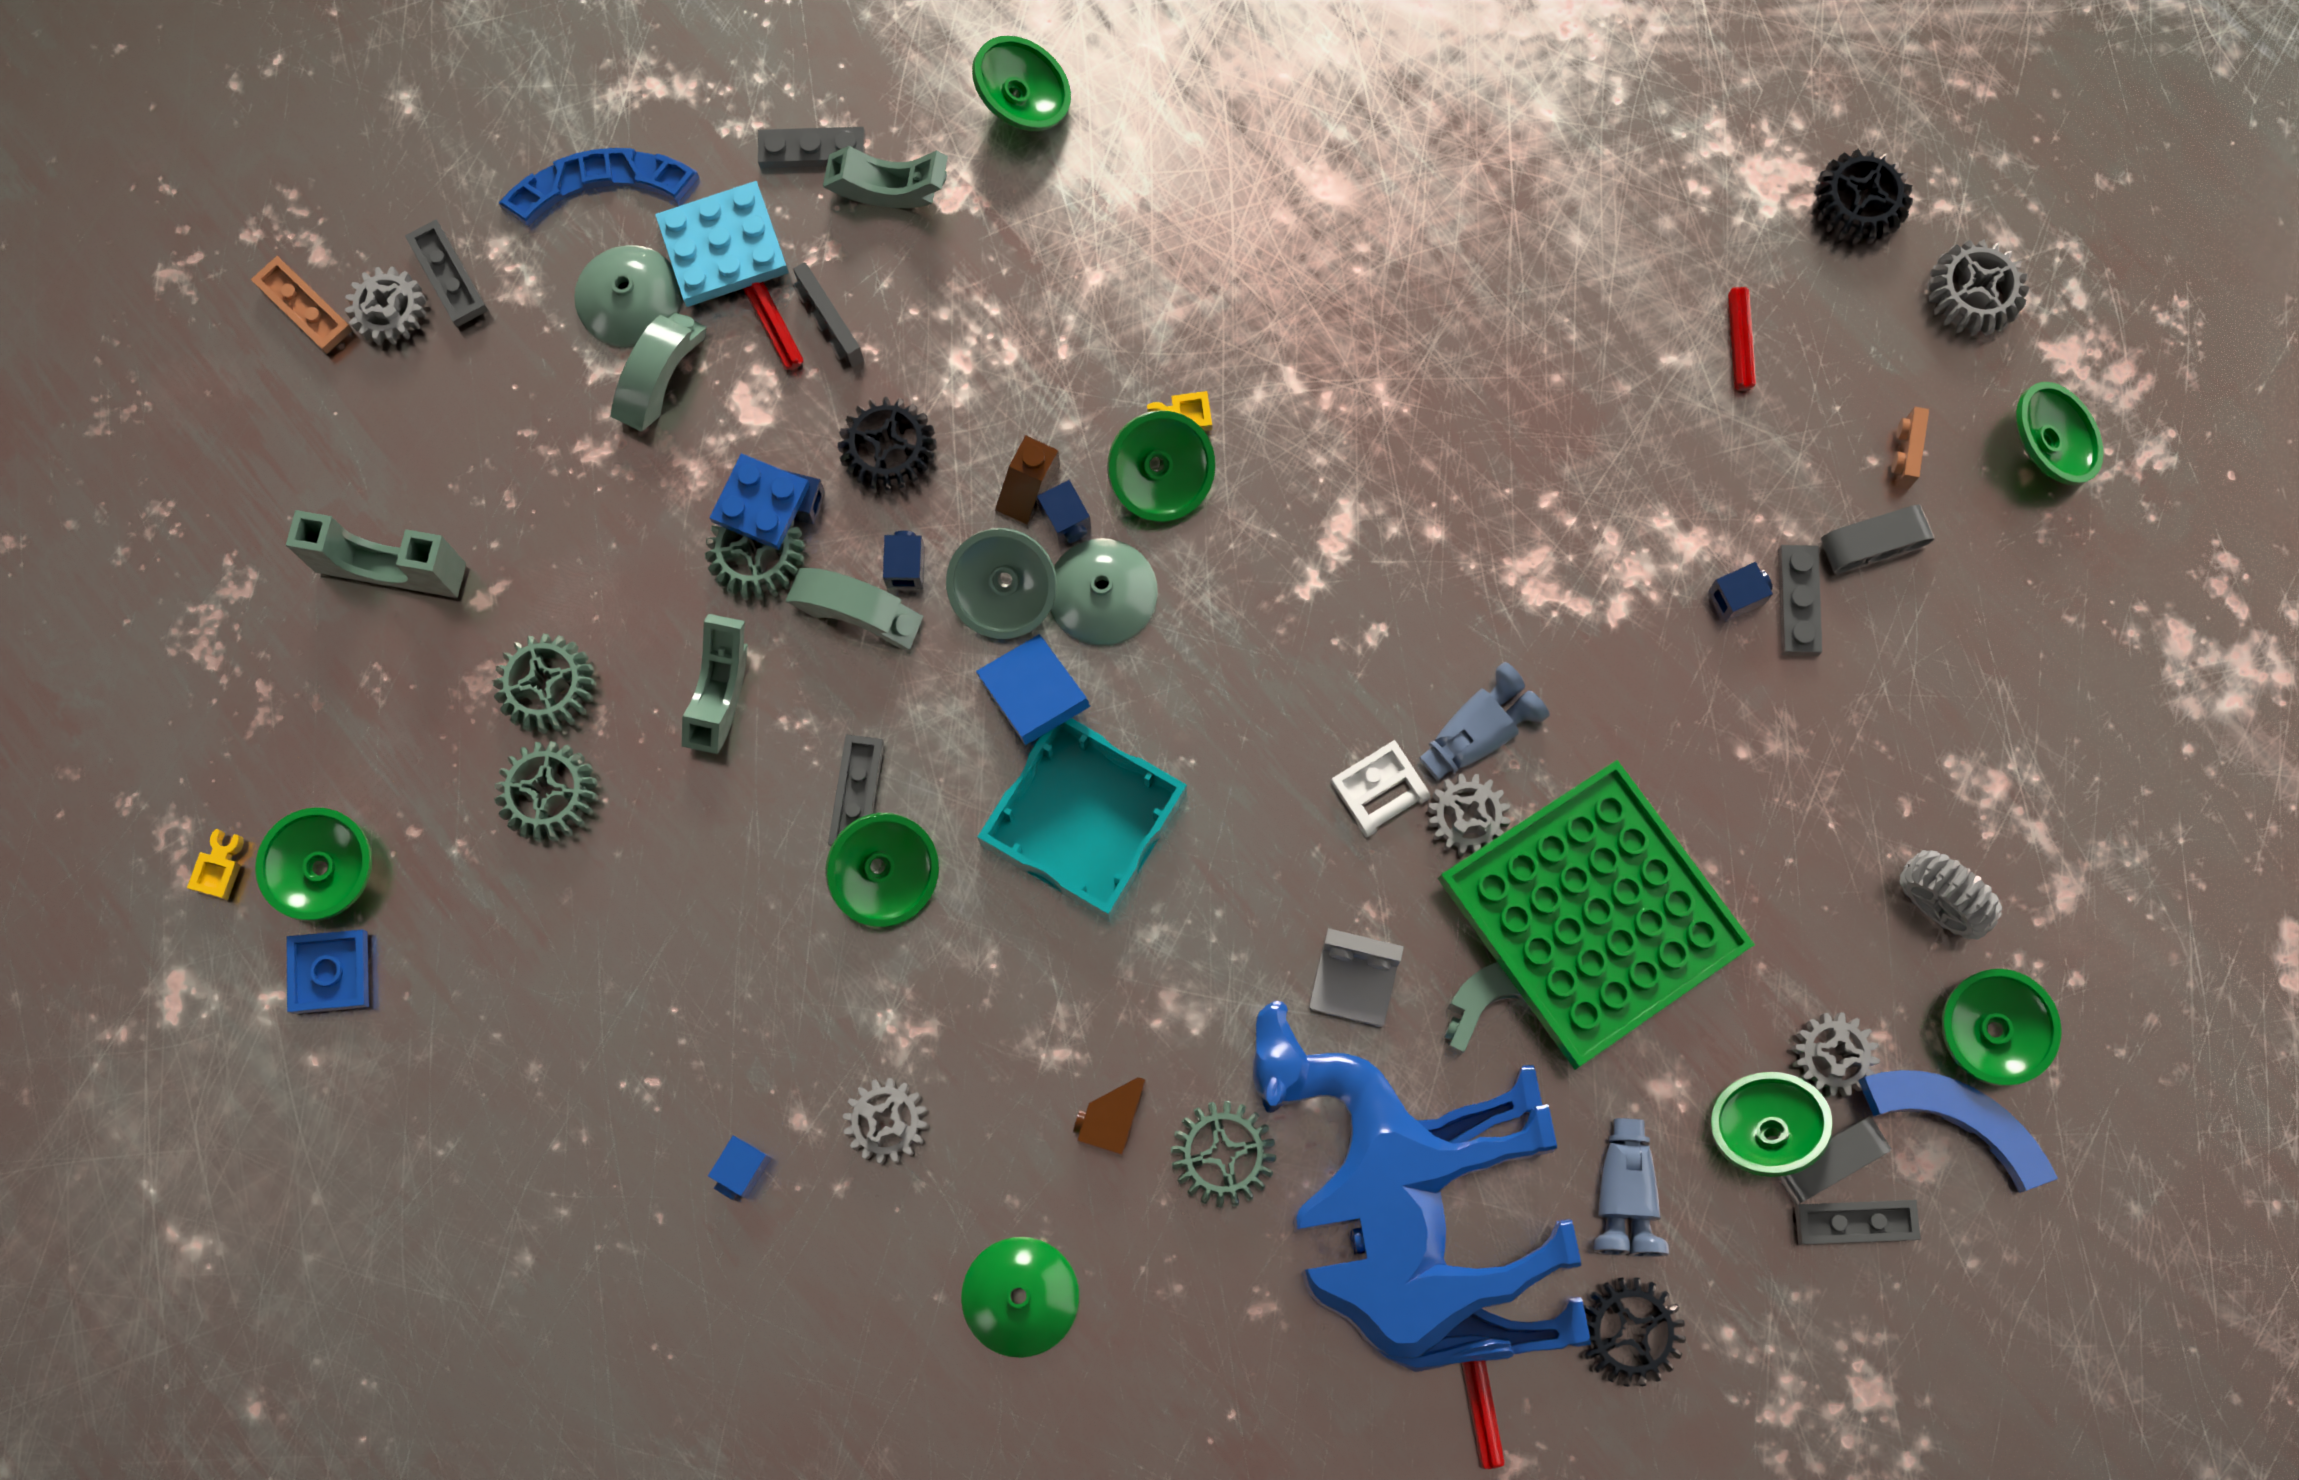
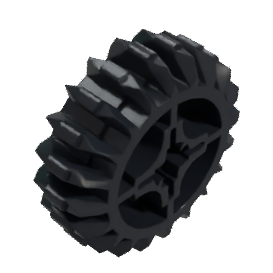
[1814,148,1913,245]
[838,396,937,495]
[1582,1277,1686,1387]

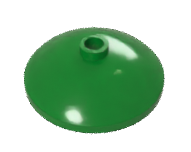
[972,35,1071,131]
[2016,382,2104,485]
[1107,410,1216,522]
[255,808,372,921]
[825,813,939,927]
[1942,969,2062,1086]
[1711,1072,1833,1177]
[961,1237,1079,1358]

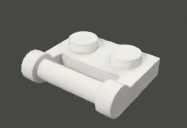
[1331,740,1431,838]

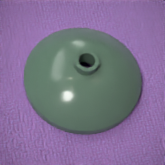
[574,245,683,348]
[946,528,1057,639]
[1051,539,1158,646]

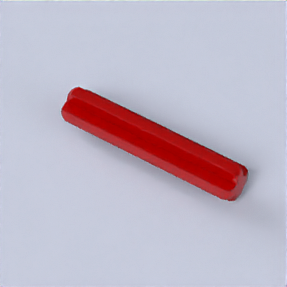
[743,282,804,371]
[1728,287,1756,391]
[1462,1361,1505,1469]

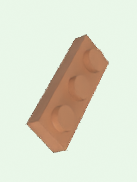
[250,256,353,354]

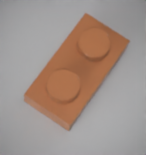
[1891,406,1929,489]

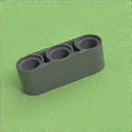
[1820,504,1935,573]
[1778,1115,1892,1205]

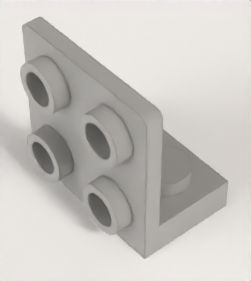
[1309,928,1404,1027]

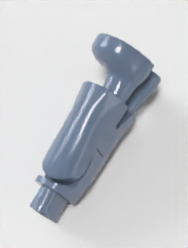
[1419,662,1550,781]
[1594,1118,1669,1257]

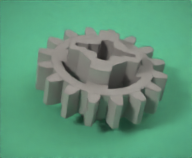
[345,267,427,345]
[1427,774,1510,857]
[1791,1012,1880,1098]
[843,1078,928,1164]

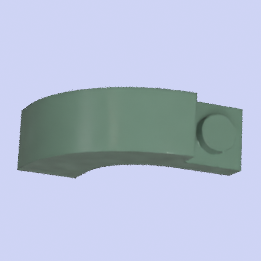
[823,146,948,208]
[610,312,707,432]
[785,568,923,650]
[681,614,748,754]
[1444,962,1526,1056]

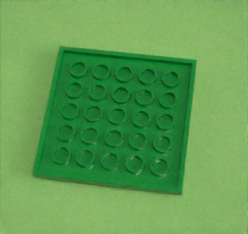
[1437,760,1755,1070]

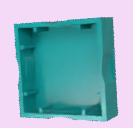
[977,718,1187,922]

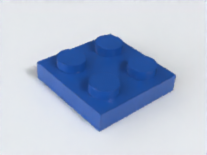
[709,453,810,550]
[286,929,369,1014]

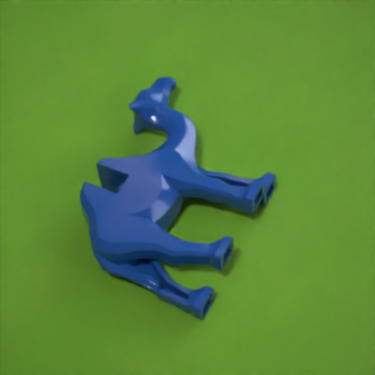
[1253,1001,1591,1372]

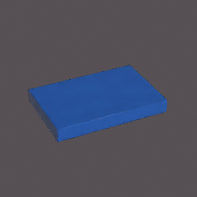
[976,634,1091,745]

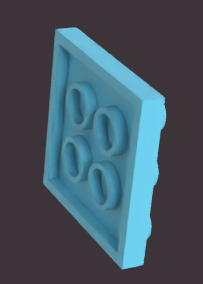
[655,181,789,307]

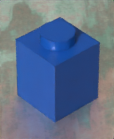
[708,1135,772,1200]

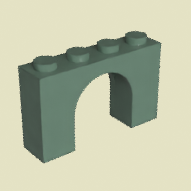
[286,510,466,598]

